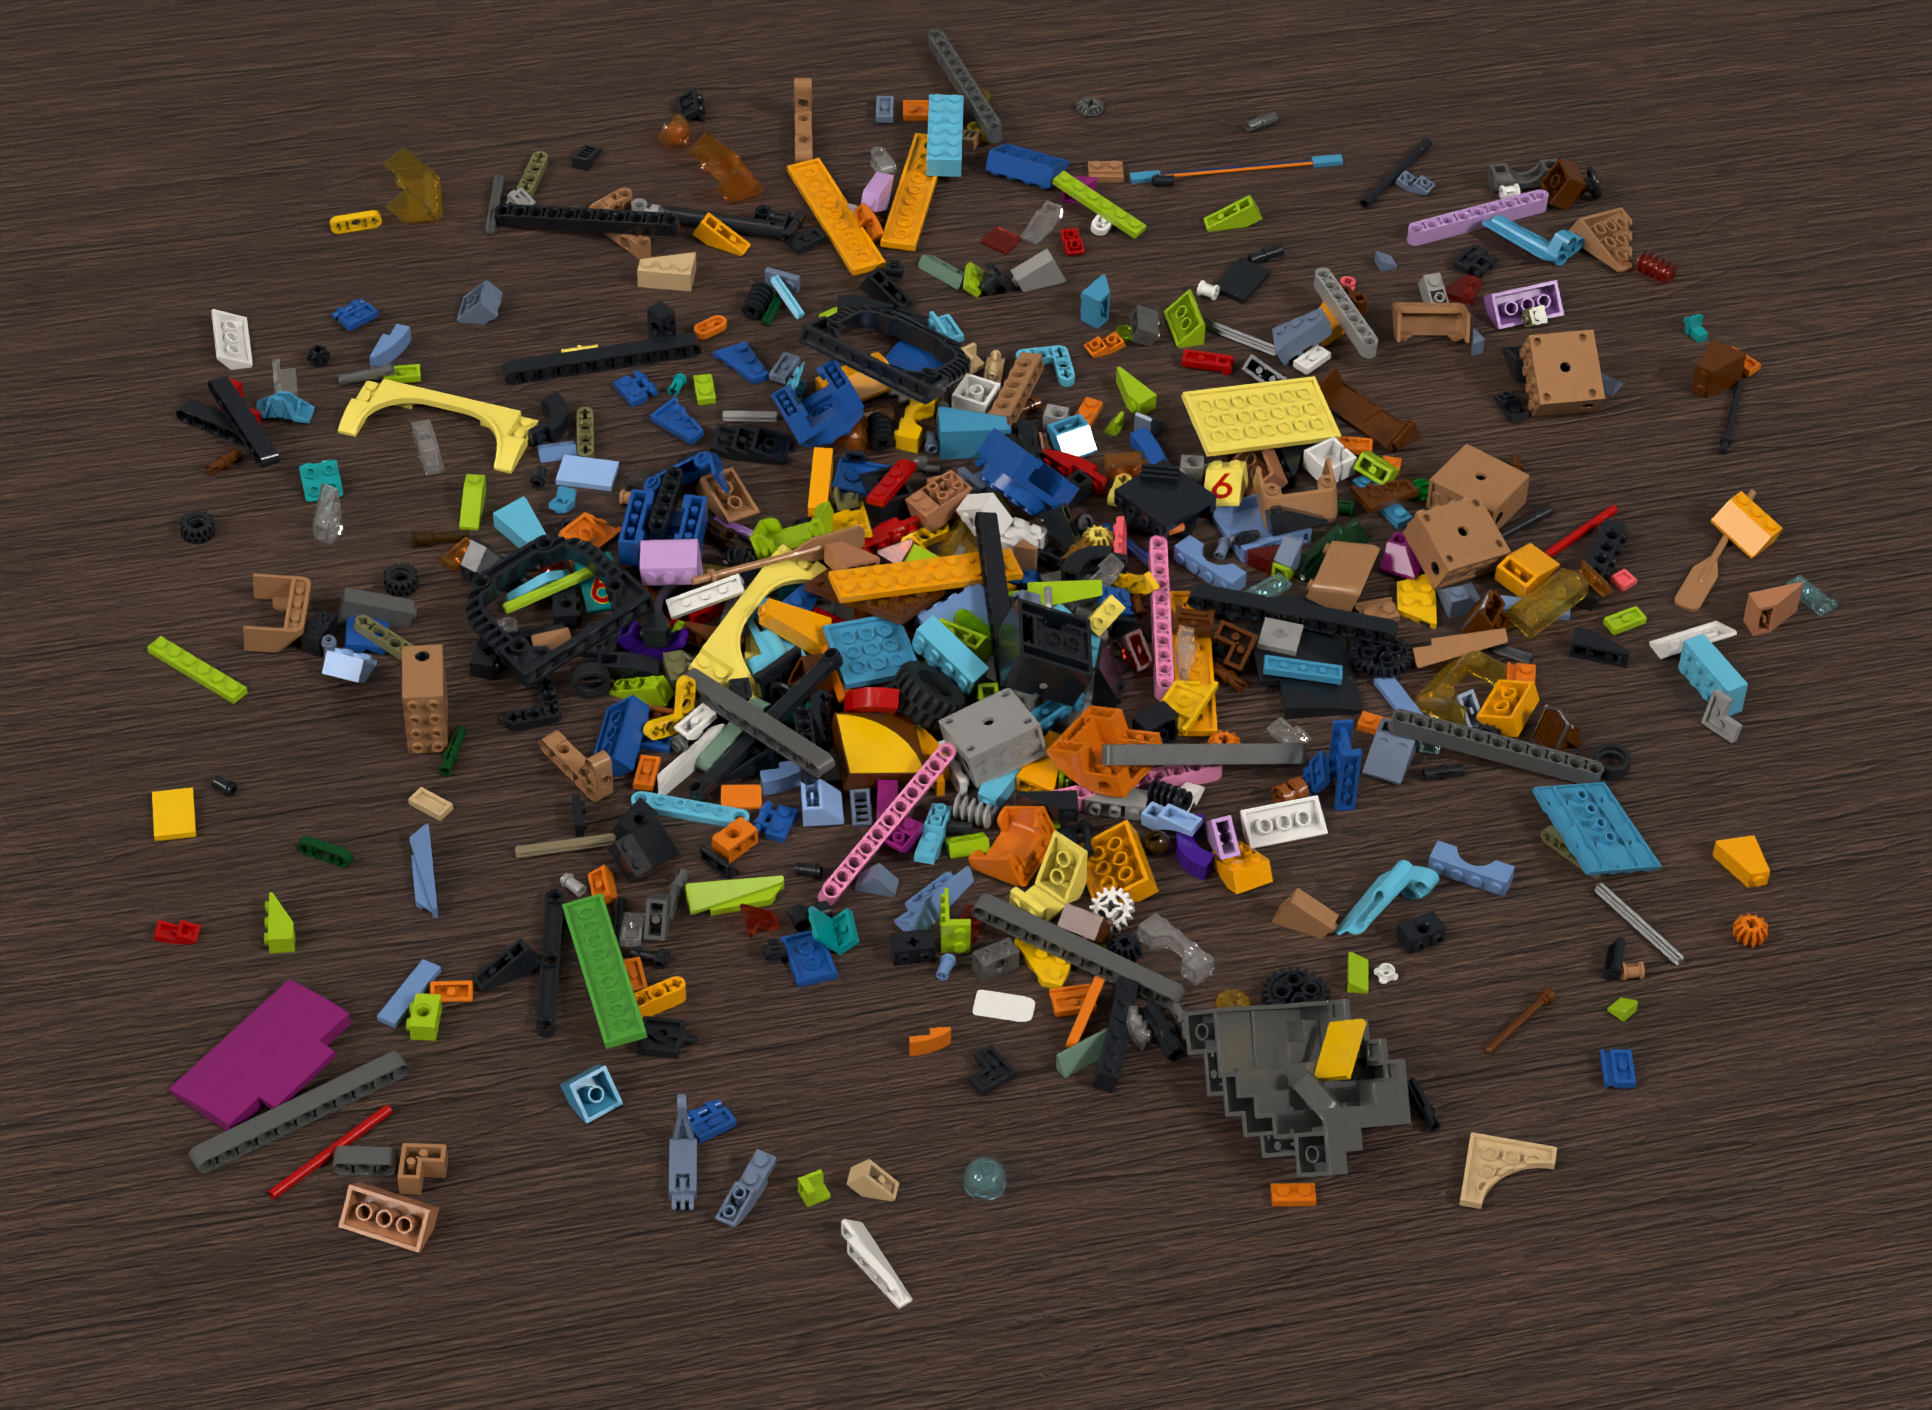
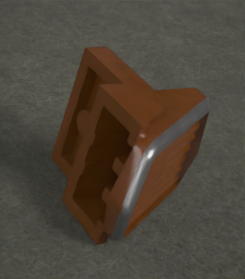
[1462,589,1509,634]
[1531,704,1584,751]

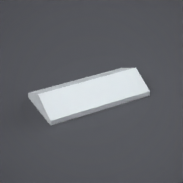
[211,309,253,370]
[1649,621,1737,659]
[1240,795,1328,849]

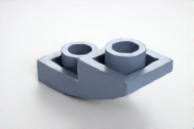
[1395,170,1436,195]

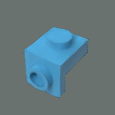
[549,486,577,514]

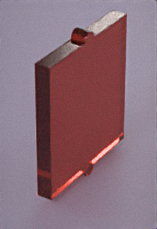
[980,226,1022,255]

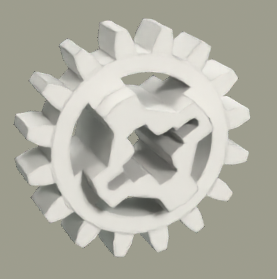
[1089,886,1135,932]

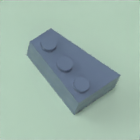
[1272,308,1332,366]

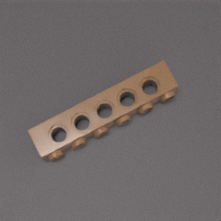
[988,352,1044,431]

